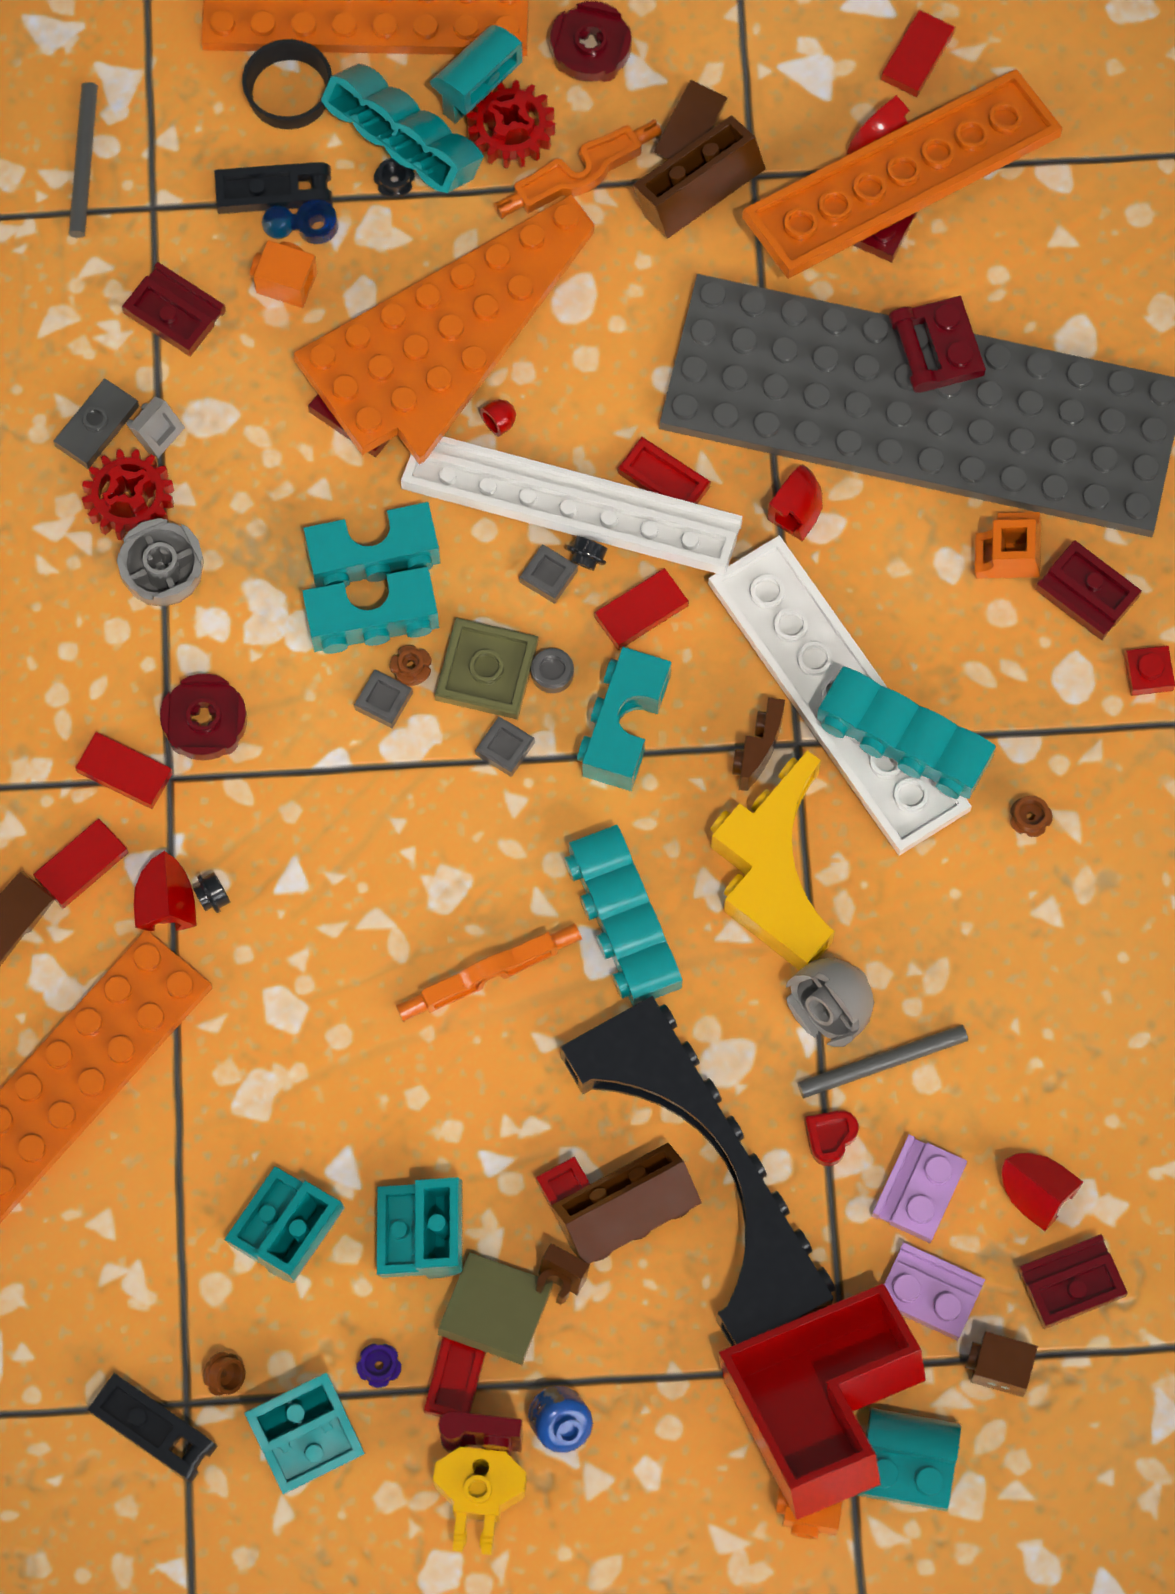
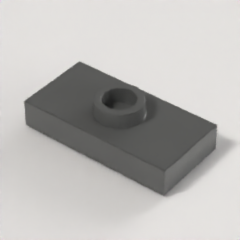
[54,378,139,469]

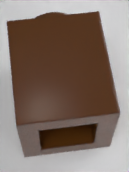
[966,1331,1038,1397]

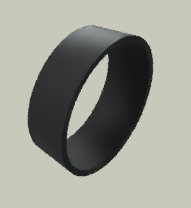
[242,39,332,130]

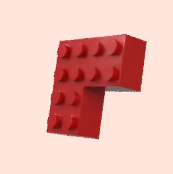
[718,1283,926,1520]

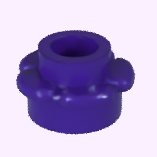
[357,1344,401,1388]

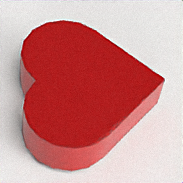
[804,1111,859,1166]

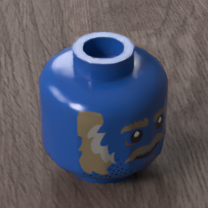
[528,1386,593,1453]

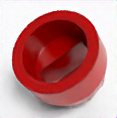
[480,399,516,437]

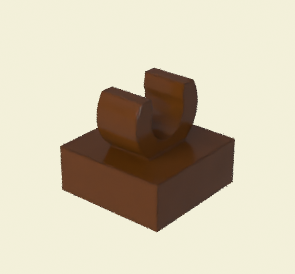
[536,1243,590,1305]

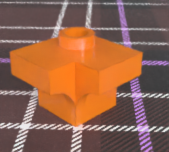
[975,512,1041,579]

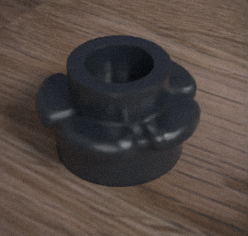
[374,158,415,197]
[567,536,608,571]
[193,872,231,913]

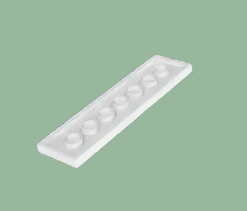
[708,535,972,856]

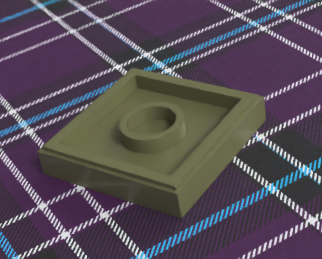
[435,618,539,720]
[438,1252,553,1365]

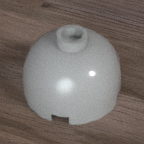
[117,518,204,607]
[786,957,874,1047]

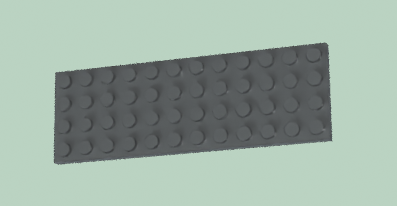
[659,274,1175,537]

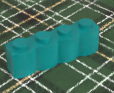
[321,64,484,193]
[817,666,996,799]
[564,825,683,1006]

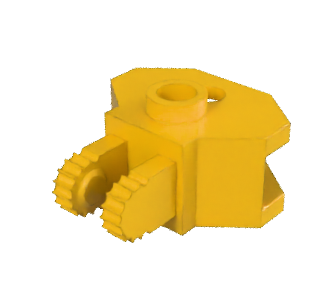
[433,1447,527,1555]

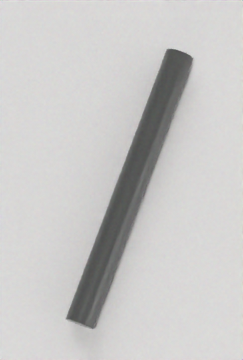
[69,82,98,238]
[798,1025,968,1099]

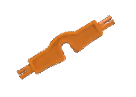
[494,119,662,219]
[396,923,582,1022]

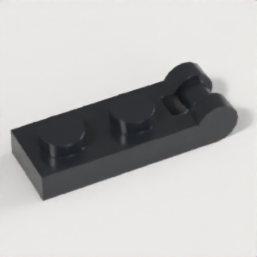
[215,162,333,214]
[88,1373,218,1484]

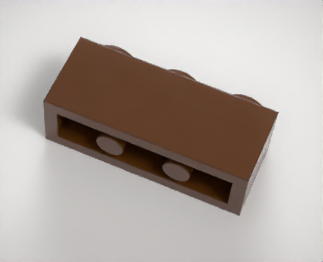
[633,115,766,239]
[551,1143,702,1264]

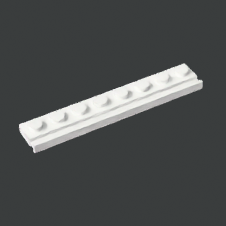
[401,436,743,576]

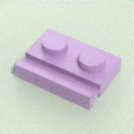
[872,1134,968,1244]
[885,1242,985,1341]

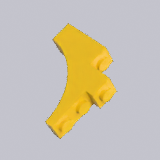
[710,750,835,971]

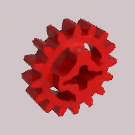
[467,80,556,169]
[82,449,174,541]

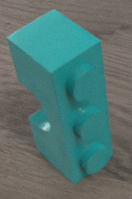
[304,502,440,588]
[302,566,439,654]
[577,647,672,792]

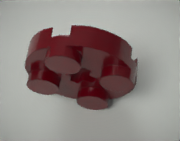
[550,1,632,82]
[160,674,247,760]

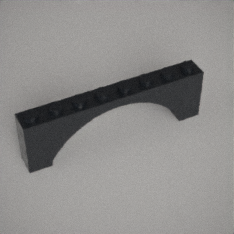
[560,996,836,1346]

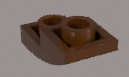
[654,80,728,160]
[732,697,785,791]
[0,871,56,966]

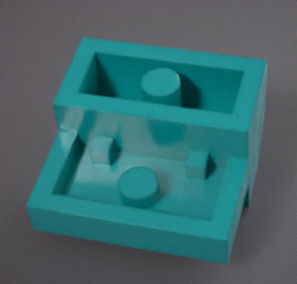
[430,25,523,124]
[225,1166,345,1283]
[377,1177,462,1279]
[244,1372,365,1495]
[857,1407,961,1512]

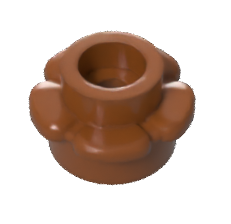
[390,645,432,686]
[1010,796,1053,837]
[203,1352,245,1396]

